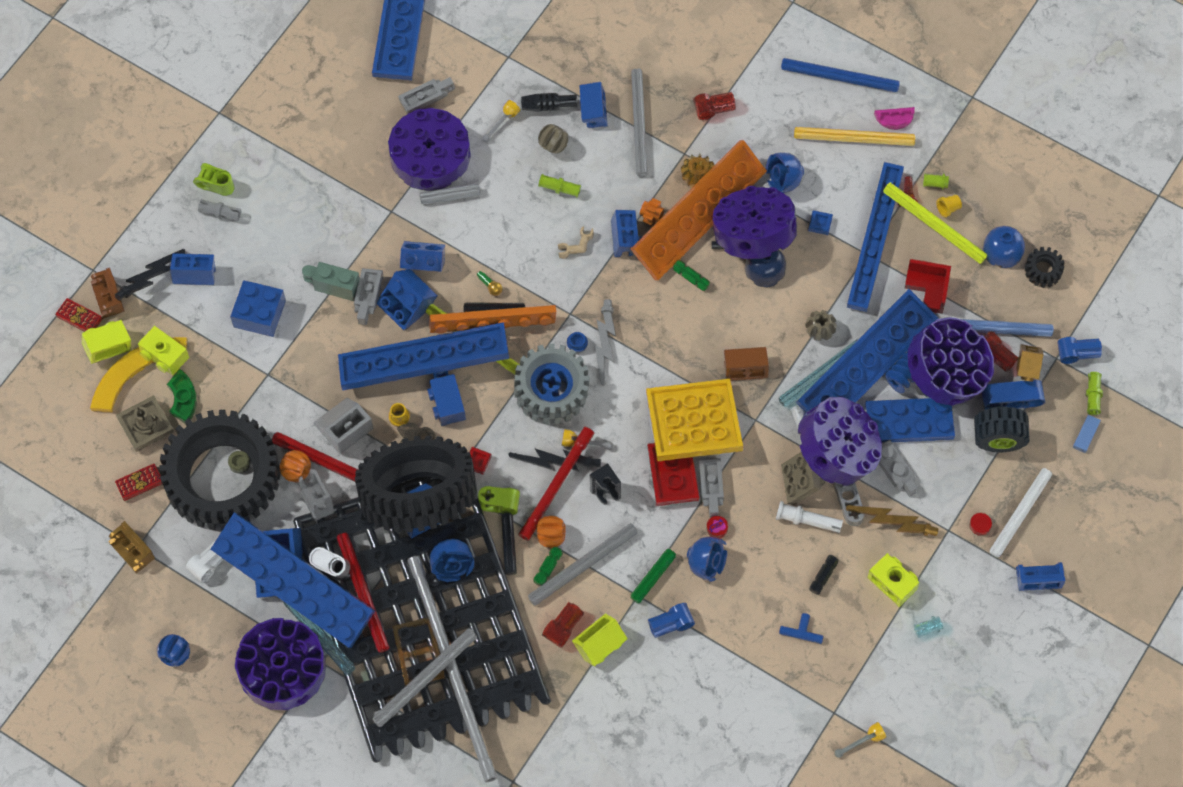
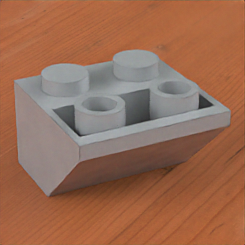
[313,398,374,454]

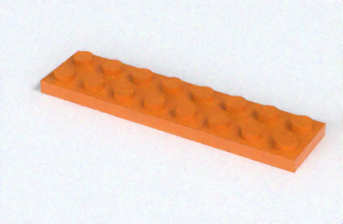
[631,140,767,280]

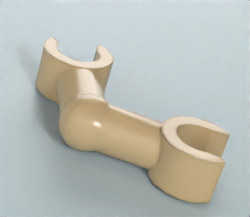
[558,226,594,259]

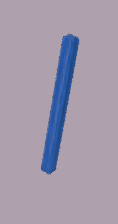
[781,58,900,92]

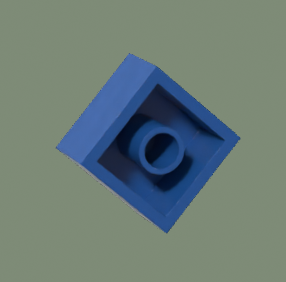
[230,280,286,337]

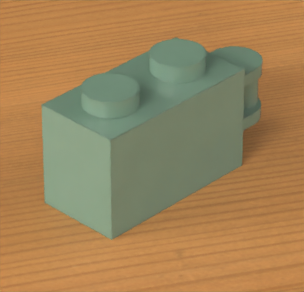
[302,262,360,301]

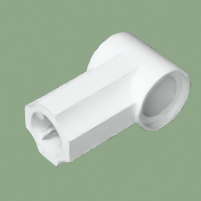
[186,540,224,583]

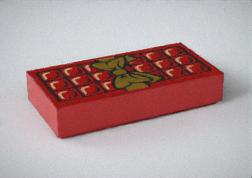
[55,298,103,332]
[115,463,162,501]

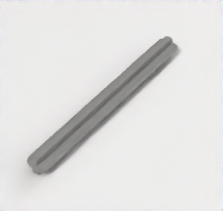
[631,68,647,177]
[528,523,637,606]
[372,628,477,727]

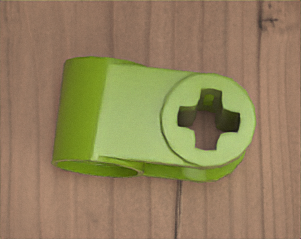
[193,163,235,196]
[478,486,520,515]

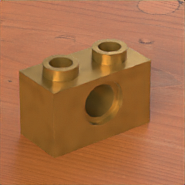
[1016,344,1044,381]

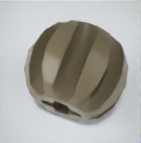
[538,124,568,153]
[805,310,837,341]

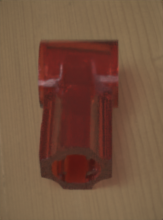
[693,92,736,120]
[984,331,1019,372]
[542,602,584,648]

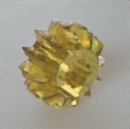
[681,153,715,186]

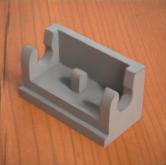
[299,469,335,521]

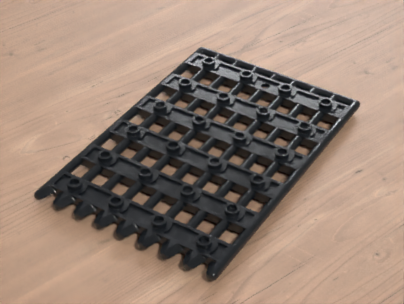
[293,477,551,763]

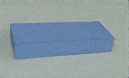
[1073,415,1101,453]

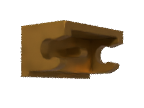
[108,521,155,574]

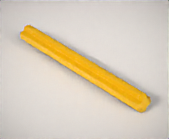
[794,127,915,146]

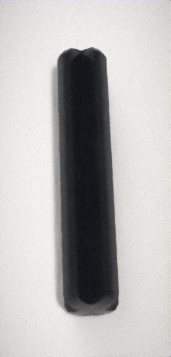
[463,302,525,312]
[501,513,517,575]

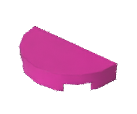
[874,107,915,130]

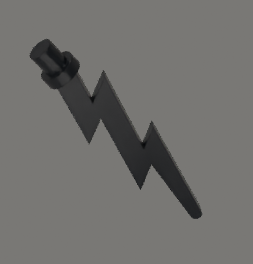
[115,249,185,301]
[508,448,602,472]

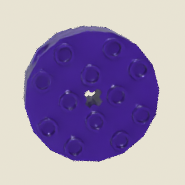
[388,108,471,191]
[713,186,797,259]
[907,317,994,406]
[798,397,882,486]
[235,618,326,710]

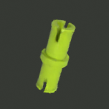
[538,174,581,198]
[1086,372,1103,415]

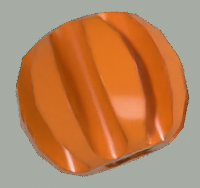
[279,450,311,483]
[537,515,566,548]

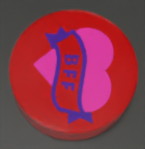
[706,516,728,538]

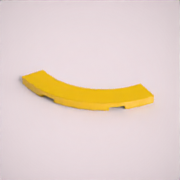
[90,337,188,412]

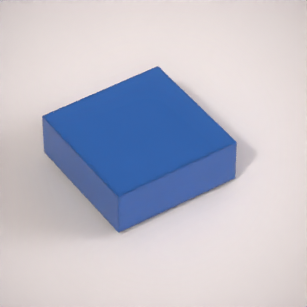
[808,210,833,235]

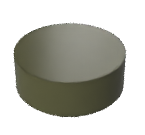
[228,451,250,473]

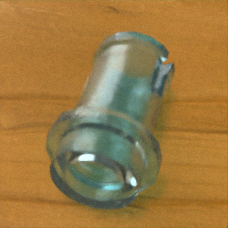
[913,616,943,638]

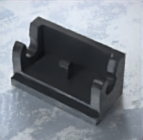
[590,463,621,505]

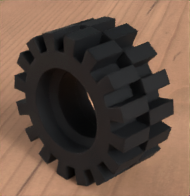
[1025,247,1065,288]

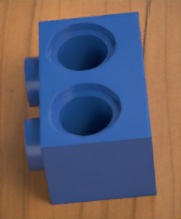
[400,241,445,272]

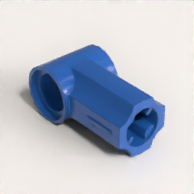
[1057,337,1102,364]
[648,603,695,638]

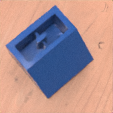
[377,269,438,330]

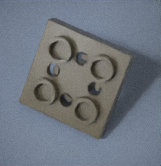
[116,395,174,452]
[781,452,825,505]

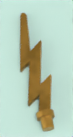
[846,505,939,536]

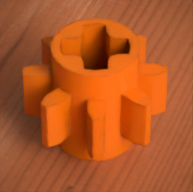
[640,198,665,225]

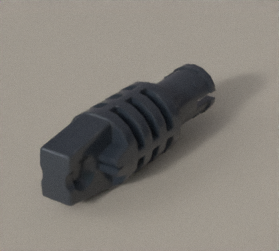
[521,93,577,112]

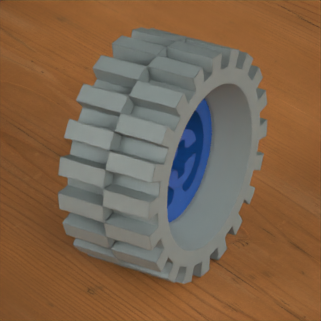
[514,344,590,424]

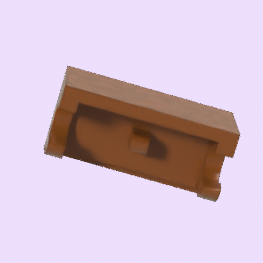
[91,267,125,319]
[724,347,769,381]

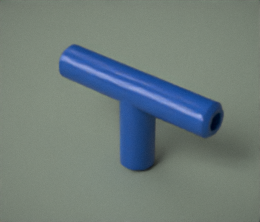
[779,613,824,644]

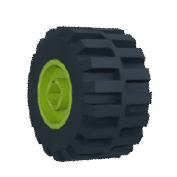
[974,407,1030,453]

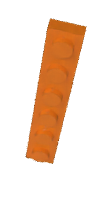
[429,305,557,334]

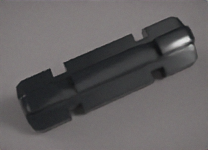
[809,555,839,595]

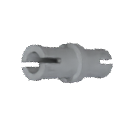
[198,199,242,221]

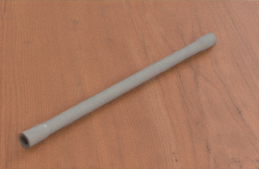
[407,556,498,783]

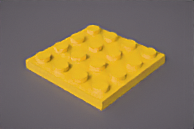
[646,379,743,461]

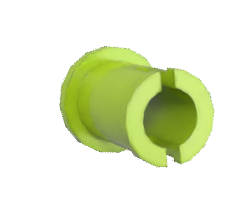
[923,173,949,190]

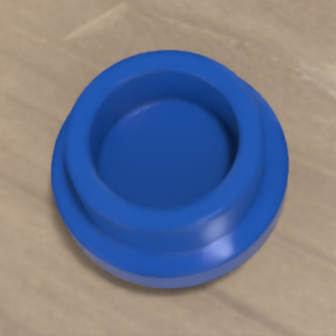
[567,332,588,353]

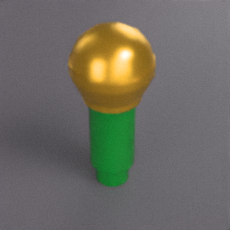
[477,271,503,296]

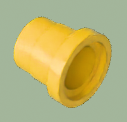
[936,194,962,218]
[389,403,410,427]

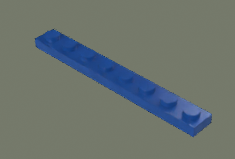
[847,162,904,312]

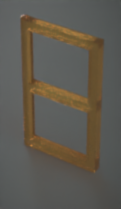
[392,618,445,686]

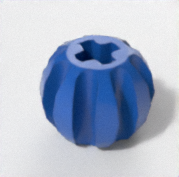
[157,634,190,667]

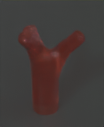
[898,176,918,207]

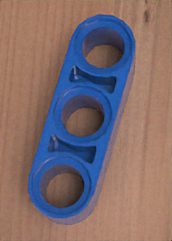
[982,380,1045,410]

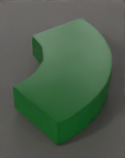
[167,369,197,424]

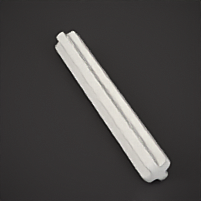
[990,468,1052,558]

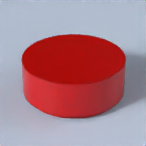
[969,513,992,536]

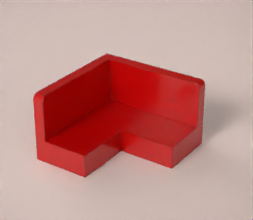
[905,259,951,314]

